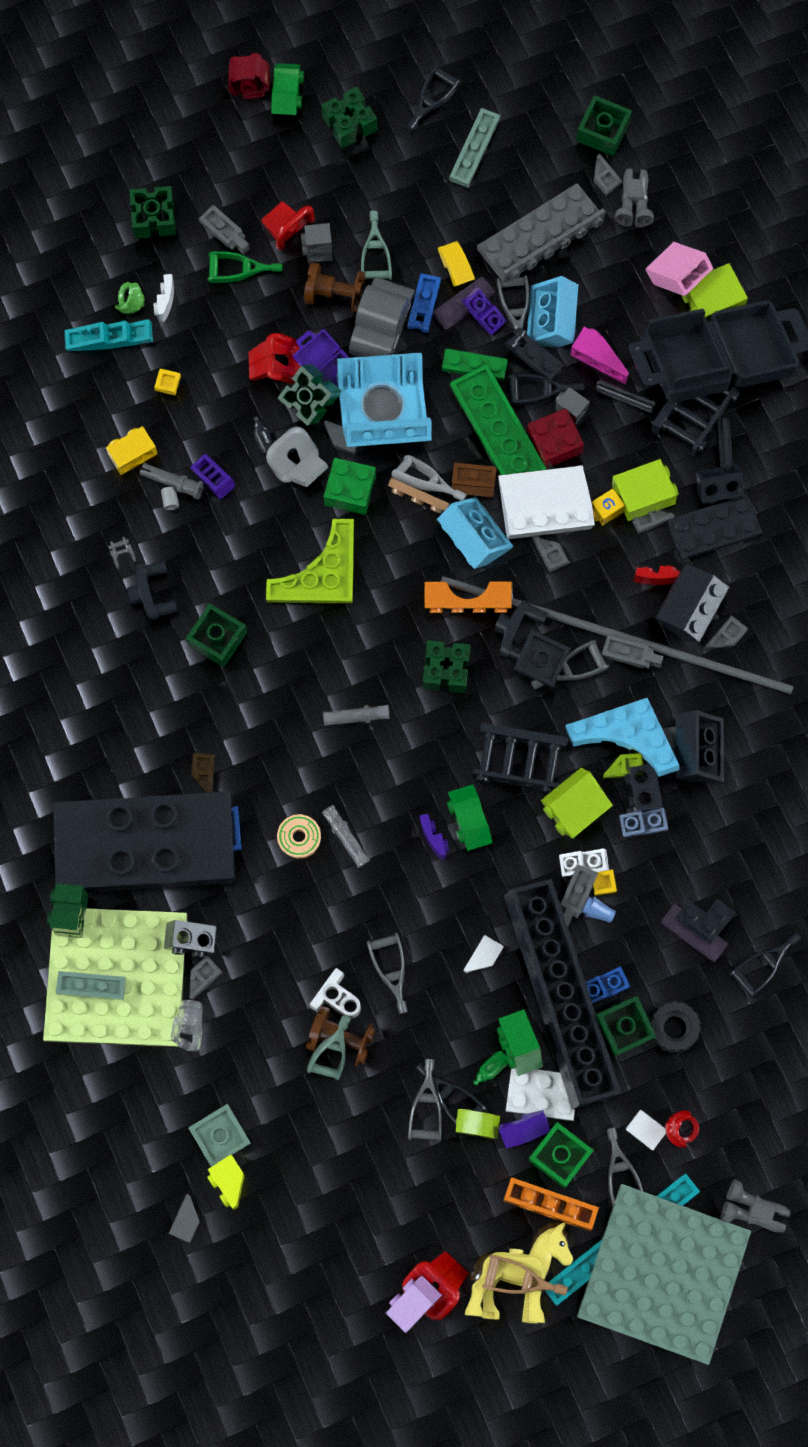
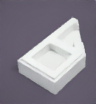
[464,935,504,973]

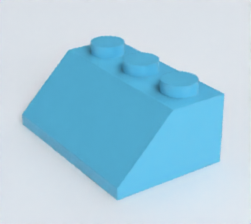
[527,276,578,347]
[437,497,513,569]

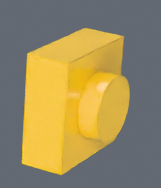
[154,369,181,395]
[593,870,617,896]

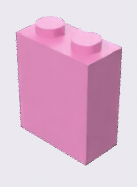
[645,242,713,296]

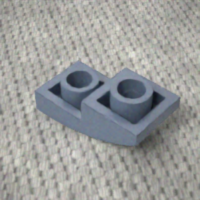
[619,808,669,837]

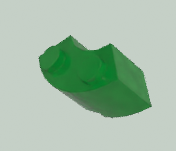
[272,63,304,115]
[447,784,492,851]

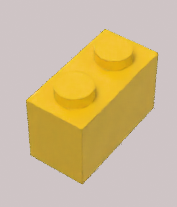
[106,426,157,475]

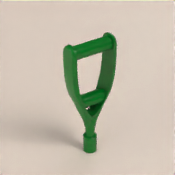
[208,252,282,283]

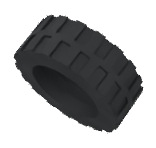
[650,1002,701,1053]

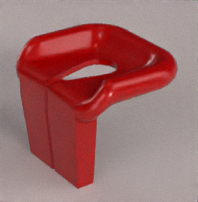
[261,202,315,250]
[249,333,300,384]
[402,1251,469,1320]

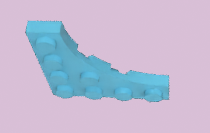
[566,698,679,777]

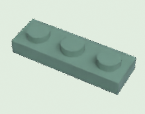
[56,971,126,1000]

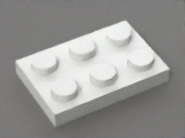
[506,1069,575,1121]

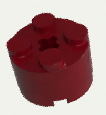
[228,53,269,99]

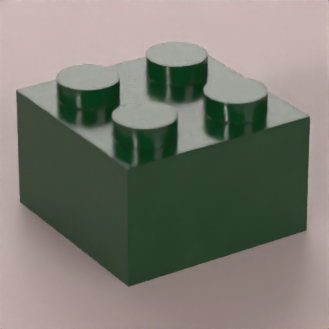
[576,95,632,156]
[186,603,247,667]
[596,996,656,1058]

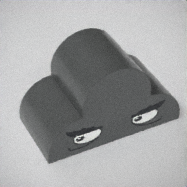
[349,277,416,357]

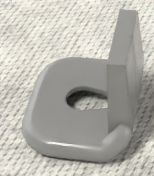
[266,427,328,487]

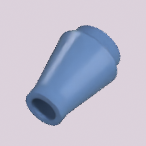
[582,896,616,923]

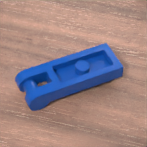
[407,273,441,333]

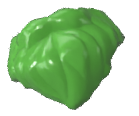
[115,282,145,314]

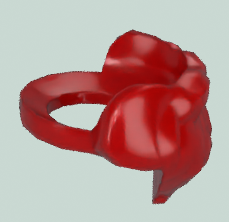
[665,1110,699,1148]

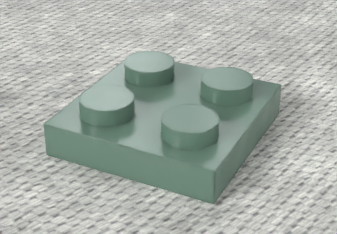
[189,1104,251,1167]

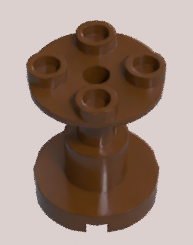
[304,262,366,313]
[306,1006,375,1067]

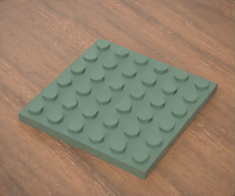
[577,1184,751,1365]

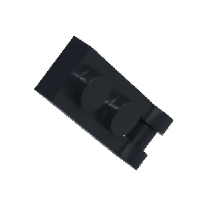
[505,327,564,380]

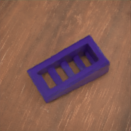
[190,453,235,499]

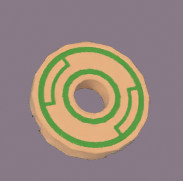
[277,814,321,859]

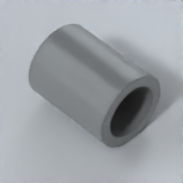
[161,487,179,510]

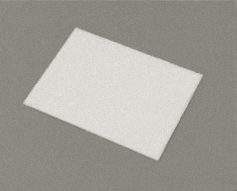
[626,1110,666,1150]

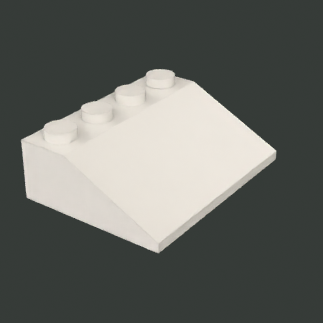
[498,466,595,539]

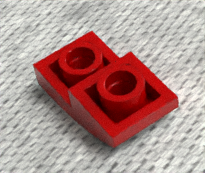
[633,565,680,585]

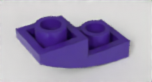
[461,288,506,335]
[420,814,449,860]
[499,1110,551,1149]

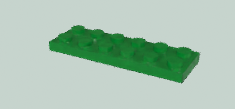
[450,364,547,476]

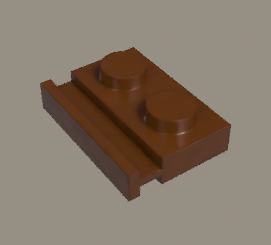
[452,463,496,499]

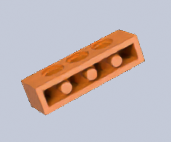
[503,1177,599,1231]

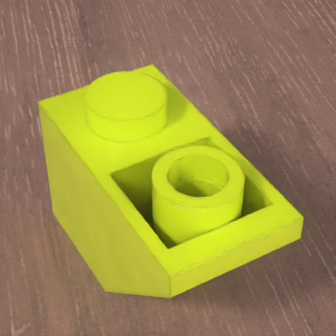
[208,1154,245,1210]

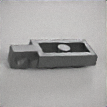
[199,205,250,255]
[602,635,663,669]
[560,864,598,927]

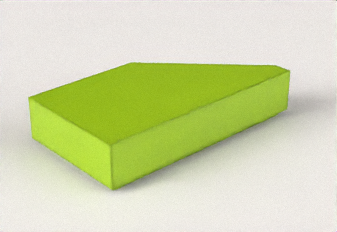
[603,753,644,779]

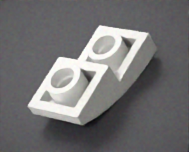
[154,274,174,323]
[559,849,609,877]

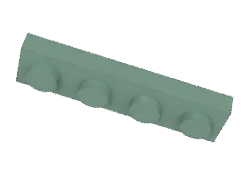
[449,108,500,188]

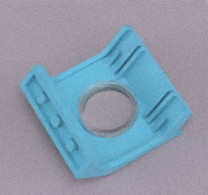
[337,353,431,447]

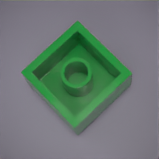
[324,458,376,515]
[497,1010,543,1076]
[528,1122,594,1189]

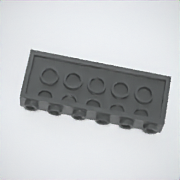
[477,184,606,283]

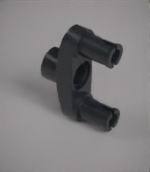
[127,560,177,621]
[494,600,548,660]

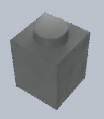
[555,387,590,425]

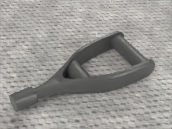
[497,275,529,347]
[531,640,609,690]
[367,933,408,1014]
[408,1059,442,1142]
[607,1128,643,1208]

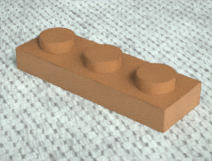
[388,478,451,514]

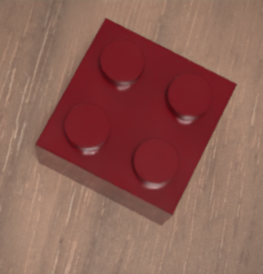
[527,408,584,469]

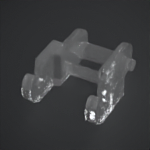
[109,537,136,568]

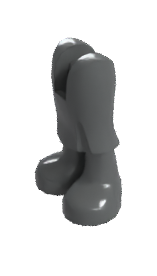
[615,169,654,227]
[721,1180,791,1233]

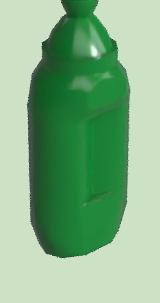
[473,1051,508,1085]

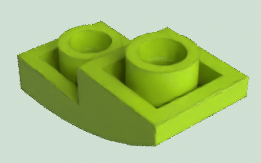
[456,1109,500,1139]

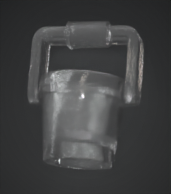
[171,1000,203,1051]

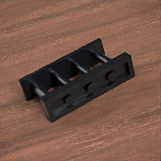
[651,384,741,457]
[472,723,568,794]

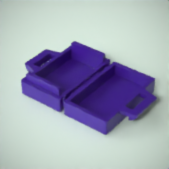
[292,329,349,387]

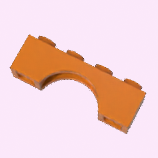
[425,582,512,613]

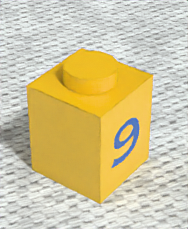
[591,489,625,526]

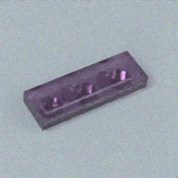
[433,276,495,330]
[661,904,728,962]

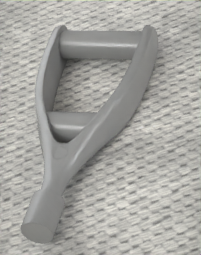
[392,455,467,501]

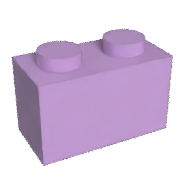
[386,1276,441,1333]

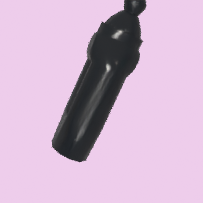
[253,416,274,455]

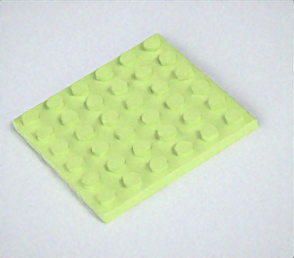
[43,909,187,1047]

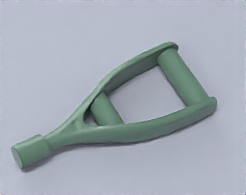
[361,211,392,280]
[307,1015,350,1080]

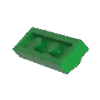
[442,349,508,382]

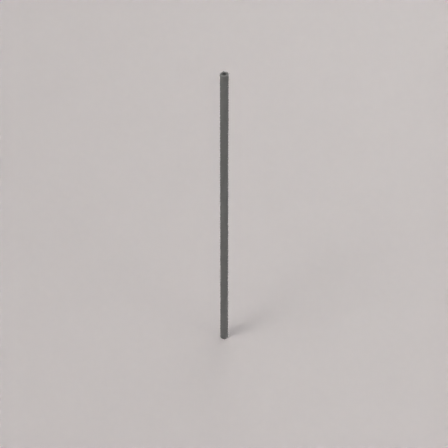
[441,576,793,694]

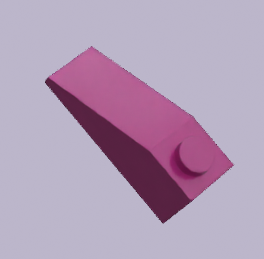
[571,327,629,385]

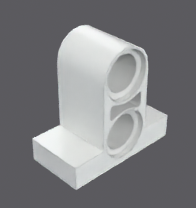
[310,968,361,1019]

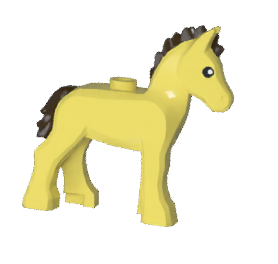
[465,1222,573,1324]

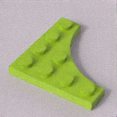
[266,519,354,603]

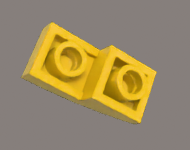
[438,241,475,287]

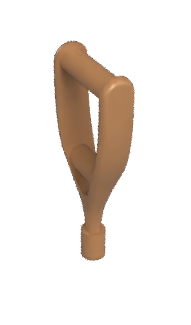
[482,1255,568,1295]

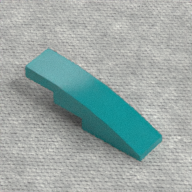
[65,320,153,351]

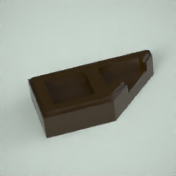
[191,753,216,793]

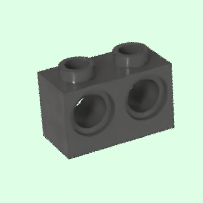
[301,223,333,263]

